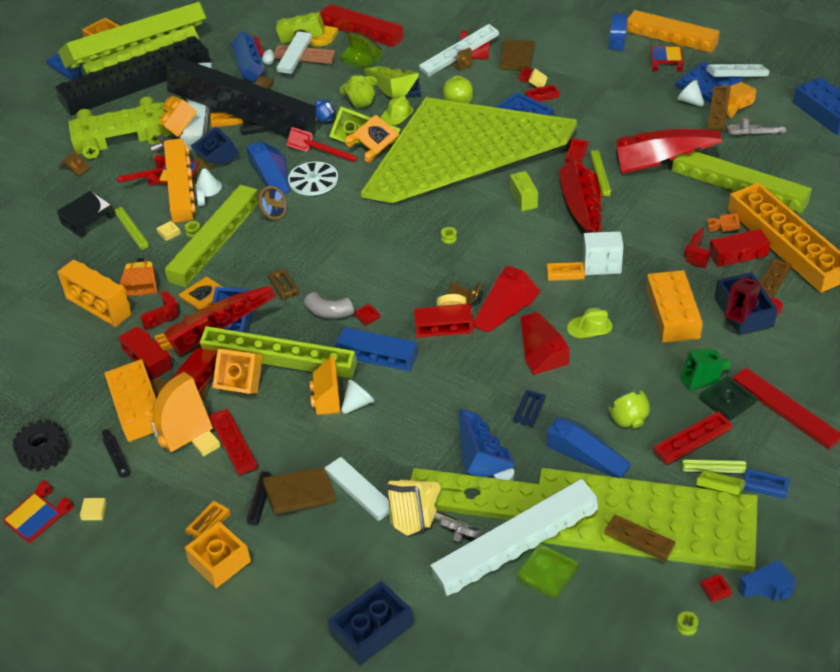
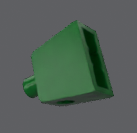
[680,349,730,391]

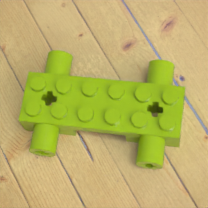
[68,97,171,159]

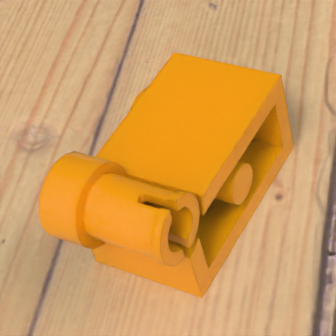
[727,82,757,118]

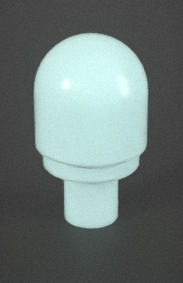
[262,49,275,65]

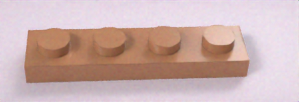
[274,45,336,64]

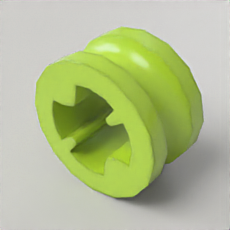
[185,221,201,238]
[441,227,457,244]
[676,611,699,636]

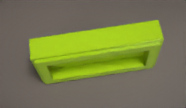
[696,470,745,495]

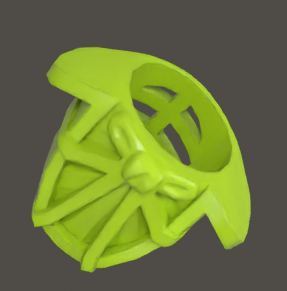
[339,75,377,109]

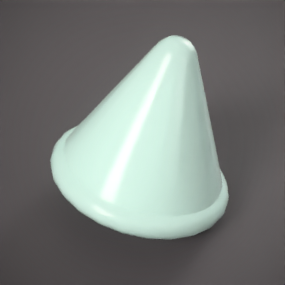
[677,80,705,107]
[194,168,222,197]
[341,379,374,414]

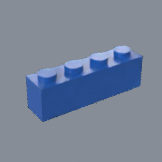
[231,31,265,83]
[336,327,418,371]

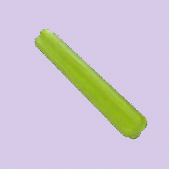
[590,150,611,197]
[115,207,149,250]

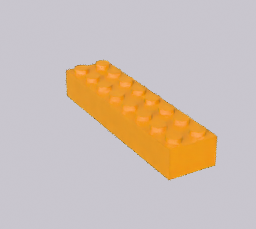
[728,182,840,293]

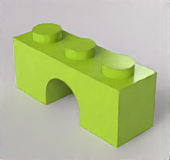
[276,12,325,44]

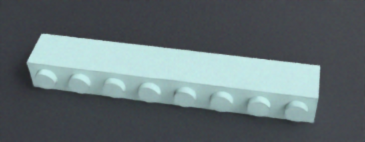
[181,63,213,150]
[431,479,598,596]

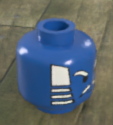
[314,98,336,123]

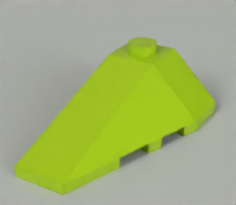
[364,66,419,99]
[329,106,401,144]

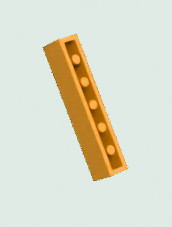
[627,10,720,53]
[164,138,196,223]

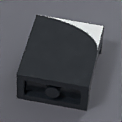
[57,191,114,238]

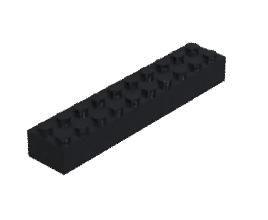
[55,36,210,116]
[166,56,316,136]

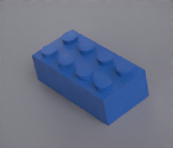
[793,77,840,135]

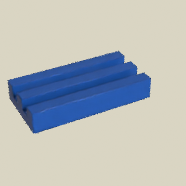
[743,469,790,499]

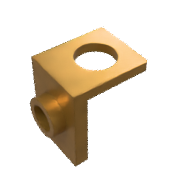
[451,47,472,71]
[58,151,90,177]
[446,281,482,304]

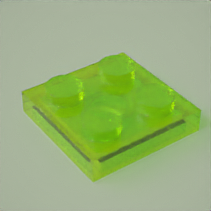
[517,544,579,600]

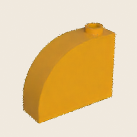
[153,372,213,452]

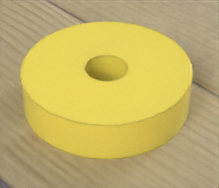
[436,294,467,307]

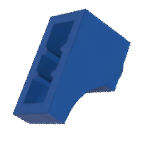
[609,13,628,51]
[738,560,796,602]

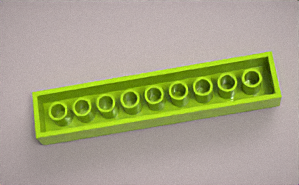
[58,2,206,69]

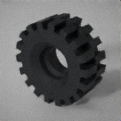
[13,420,69,472]

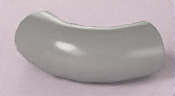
[304,292,354,319]

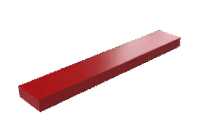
[732,367,840,450]

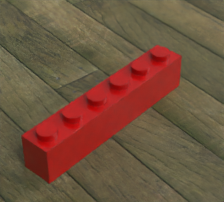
[320,4,404,47]

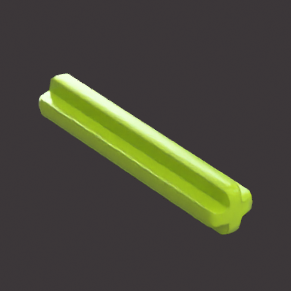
[682,459,746,473]

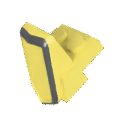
[386,480,441,537]

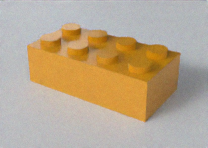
[57,259,132,327]
[646,270,703,343]
[104,359,156,442]

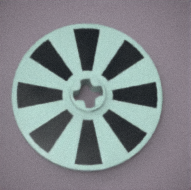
[288,162,338,196]

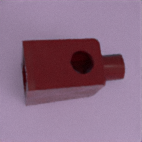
[725,277,761,324]

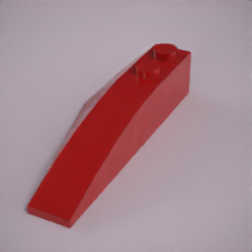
[616,129,722,173]
[559,158,602,233]
[163,286,276,357]

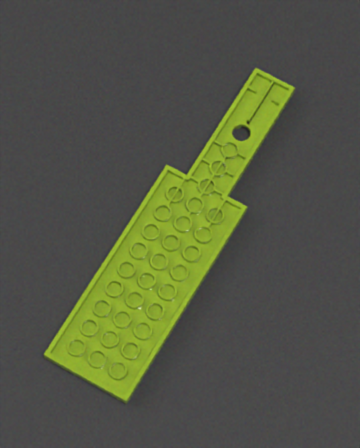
[411,468,758,572]

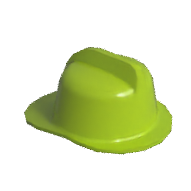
[381,95,413,126]
[567,308,613,339]

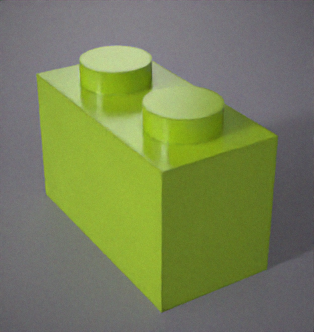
[510,171,538,211]

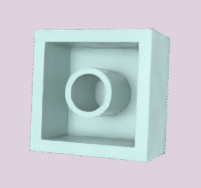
[582,231,623,275]

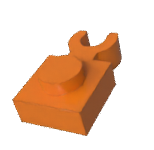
[707,213,740,232]

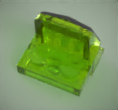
[340,32,383,69]

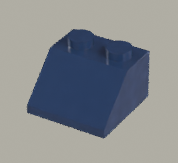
[191,127,239,164]

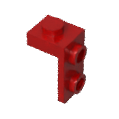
[684,228,710,269]
[140,291,179,330]

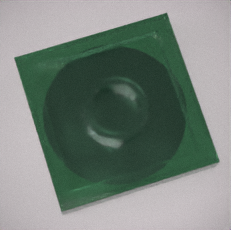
[699,375,758,421]

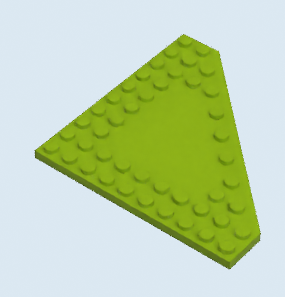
[361,97,577,203]

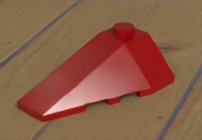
[473,265,540,333]
[521,312,570,375]

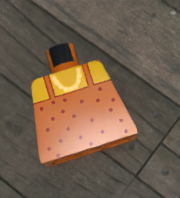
[120,258,158,296]

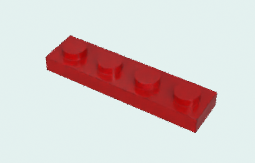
[209,408,257,476]
[653,411,732,465]

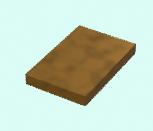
[499,39,535,71]
[263,467,336,514]

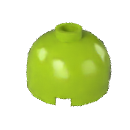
[442,76,474,103]
[608,390,650,429]

